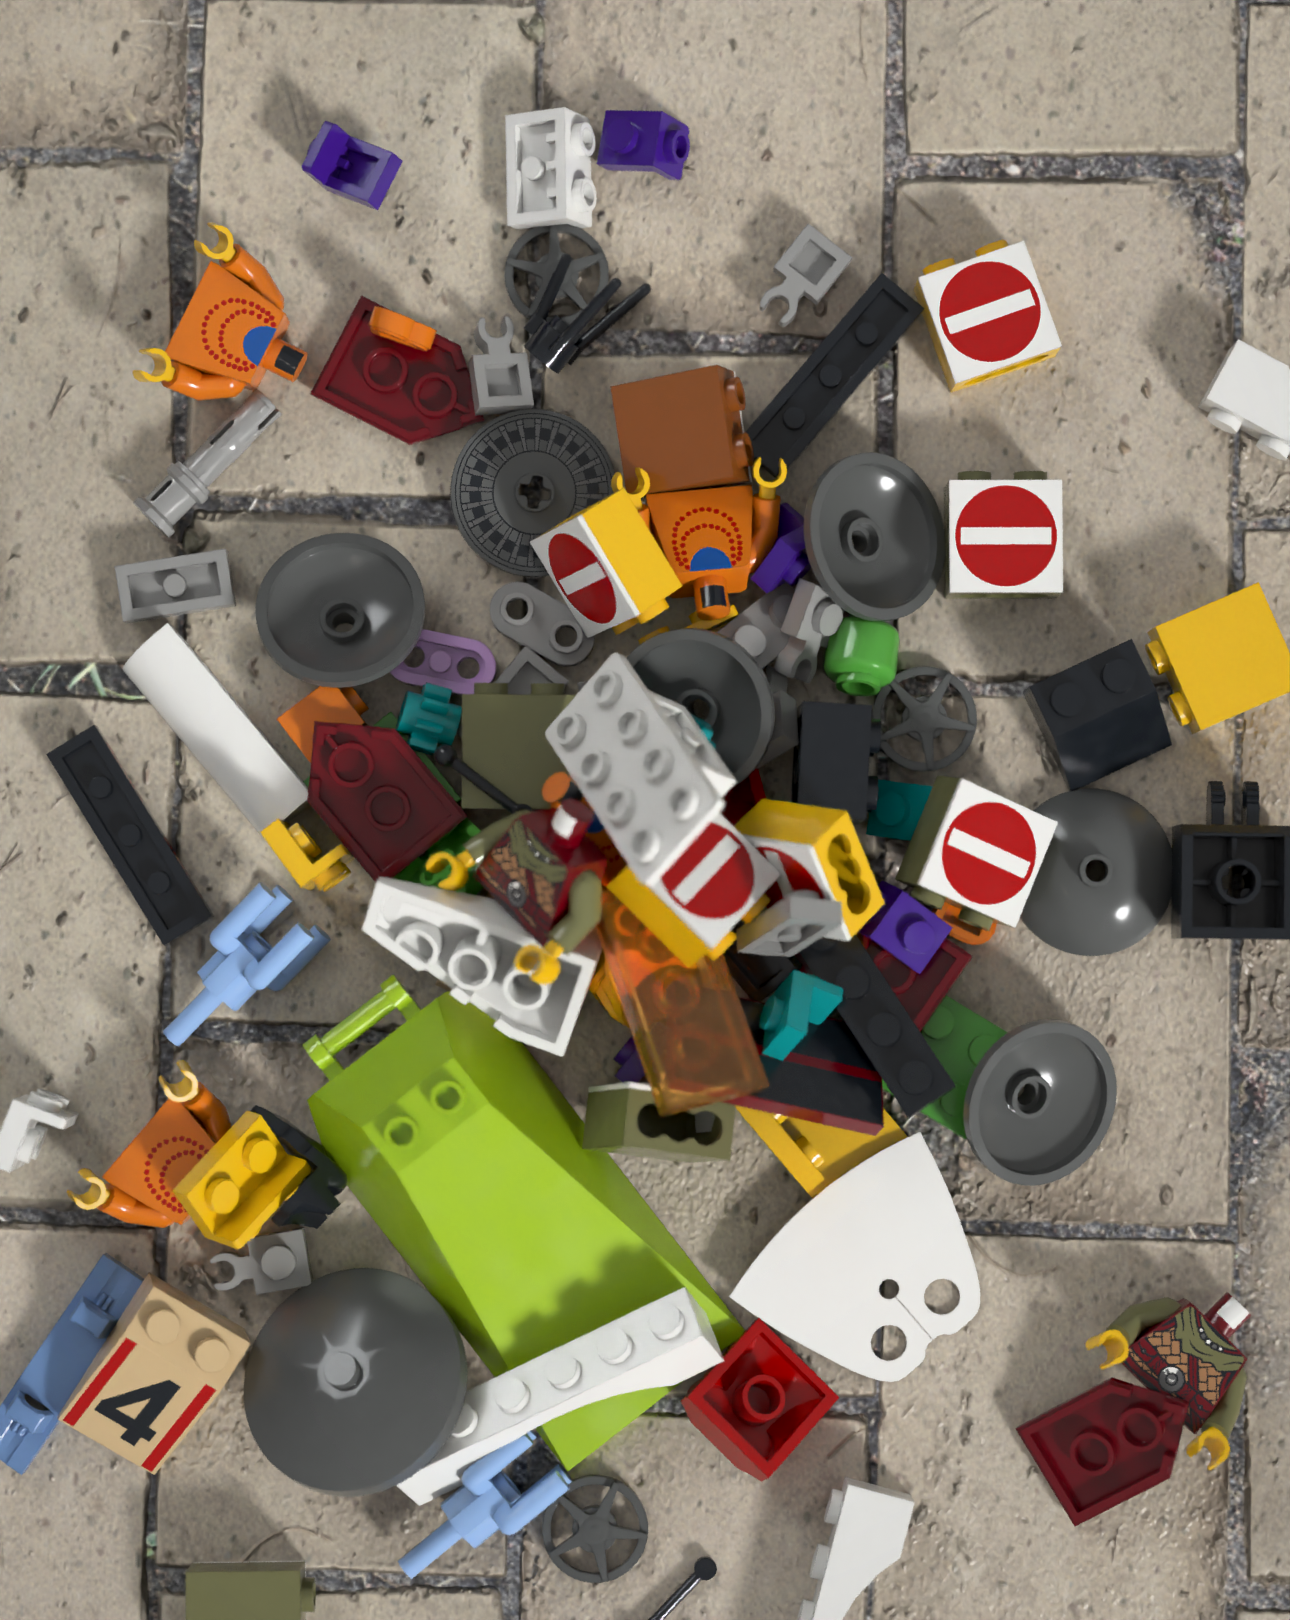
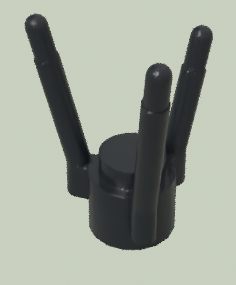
[523,254,651,374]

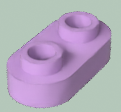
[390,629,497,696]

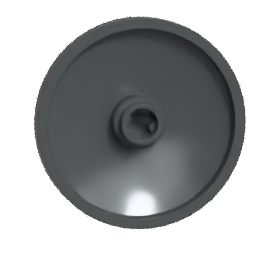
[243,1268,468,1497]

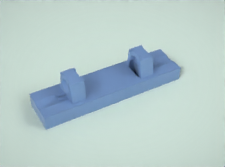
[0,1253,144,1475]

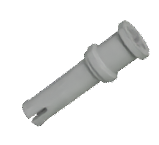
[133,389,282,538]

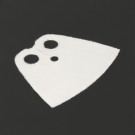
[729,1132,980,1382]

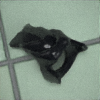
[251,1105,347,1229]

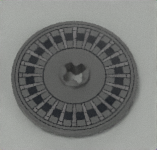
[450,409,615,577]

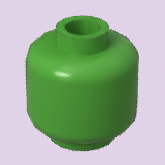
[824,613,900,697]

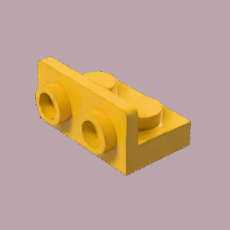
[260,818,355,892]
[172,1110,312,1249]

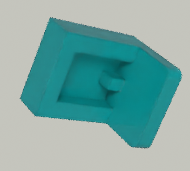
[866,780,933,841]
[759,970,843,1061]

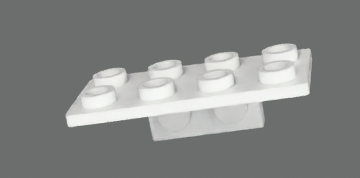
[545,653,736,886]

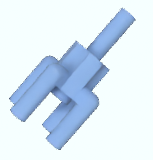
[163,882,331,1047]
[398,1430,573,1579]

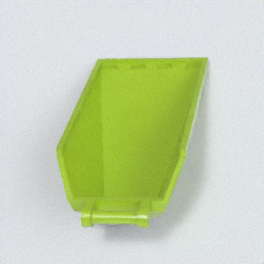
[302,974,745,1471]

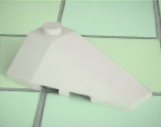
[362,877,609,1057]

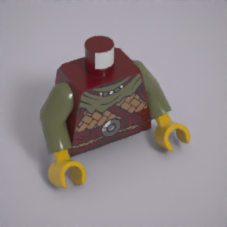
[426,799,607,985]
[1085,1292,1251,1470]

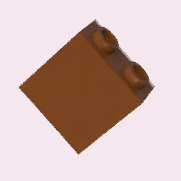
[610,365,754,502]

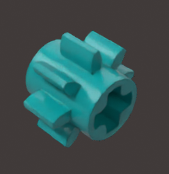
[396,682,462,755]

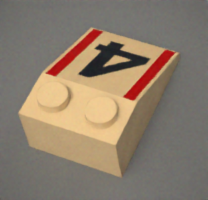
[57,1272,251,1475]

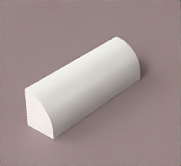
[123,623,310,841]

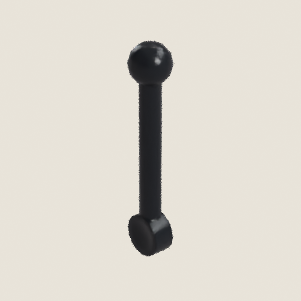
[434,744,533,815]
[648,1556,717,1620]

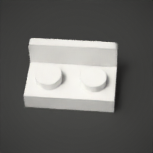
[505,107,596,230]
[0,1089,79,1172]

